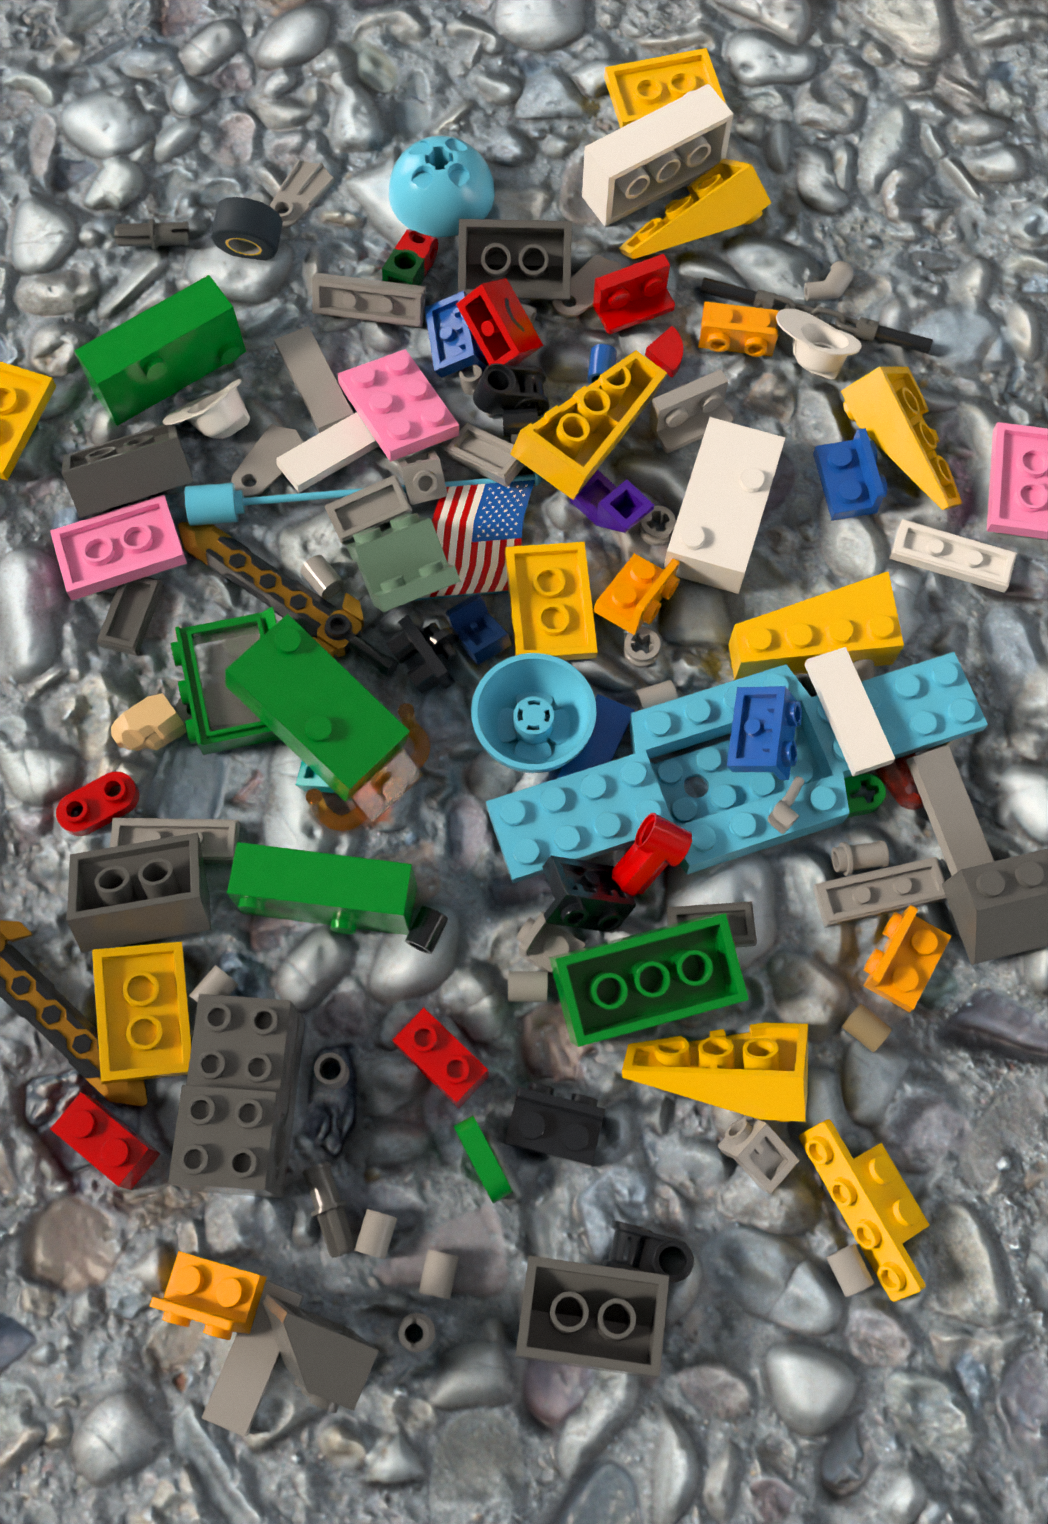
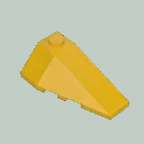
[841,367,962,510]

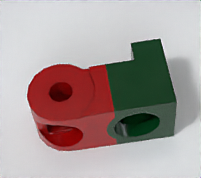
[382,229,439,286]

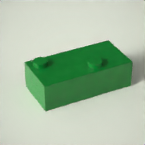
[74,275,246,426]
[225,614,410,802]
[227,842,417,935]
[549,913,749,1047]

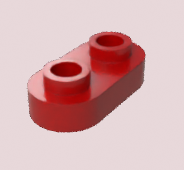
[56,772,140,836]

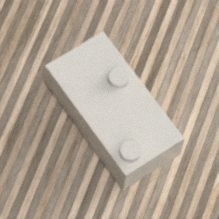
[582,84,734,227]
[663,417,785,594]

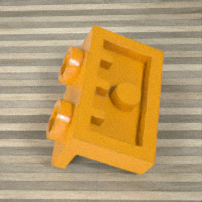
[698,301,778,357]
[593,553,680,635]
[863,905,951,1013]
[150,1251,267,1340]

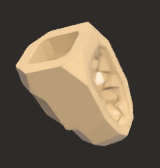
[111,693,187,751]

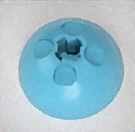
[389,136,495,237]
[471,653,597,773]

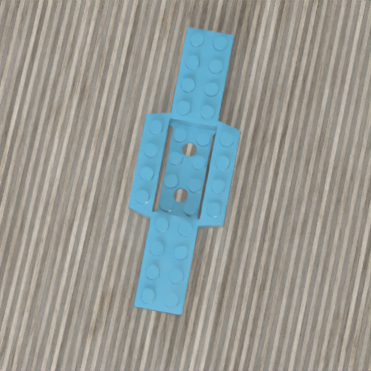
[486,652,988,884]

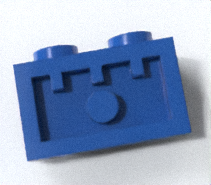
[425,290,489,378]
[813,428,887,521]
[727,686,802,780]

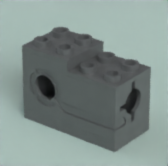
[168,994,305,1198]

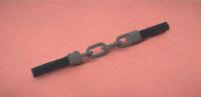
[700,277,933,354]

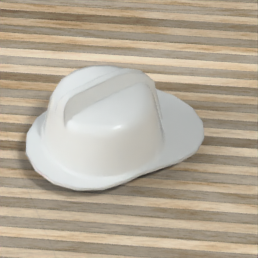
[776,309,862,379]
[163,379,250,439]

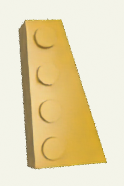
[510,350,667,500]
[728,571,904,680]

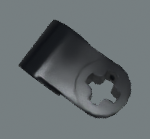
[473,363,550,416]
[602,1220,694,1283]

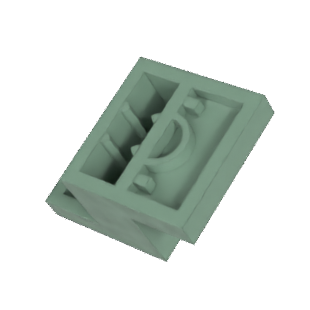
[347,512,461,612]

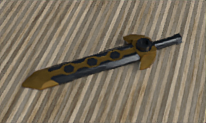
[178,522,399,677]
[0,920,148,1106]

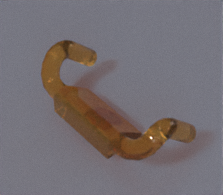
[305,703,431,831]

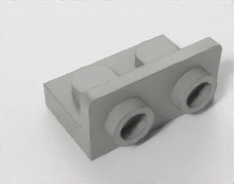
[649,369,733,453]

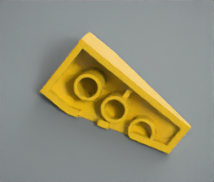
[619,158,771,259]
[622,1022,808,1122]

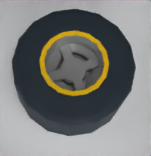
[211,197,283,261]

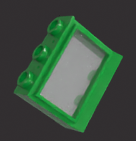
[171,606,280,755]

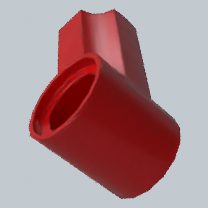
[612,813,692,897]

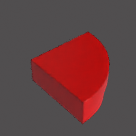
[645,326,684,378]

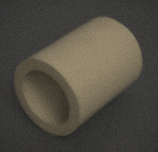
[842,1003,893,1053]

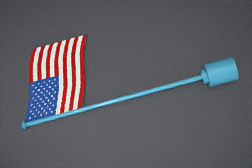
[185,472,542,601]

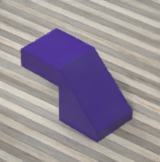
[569,470,654,533]

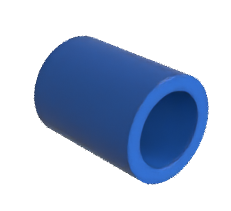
[587,344,617,384]

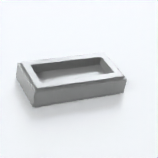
[444,422,525,487]
[325,474,413,543]

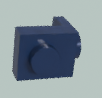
[445,593,512,665]

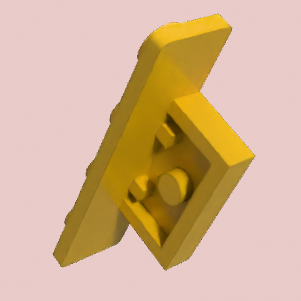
[799,1119,930,1302]

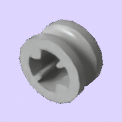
[639,505,676,546]
[623,627,661,668]

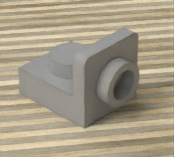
[397,450,447,505]
[516,911,586,978]
[718,1115,800,1194]

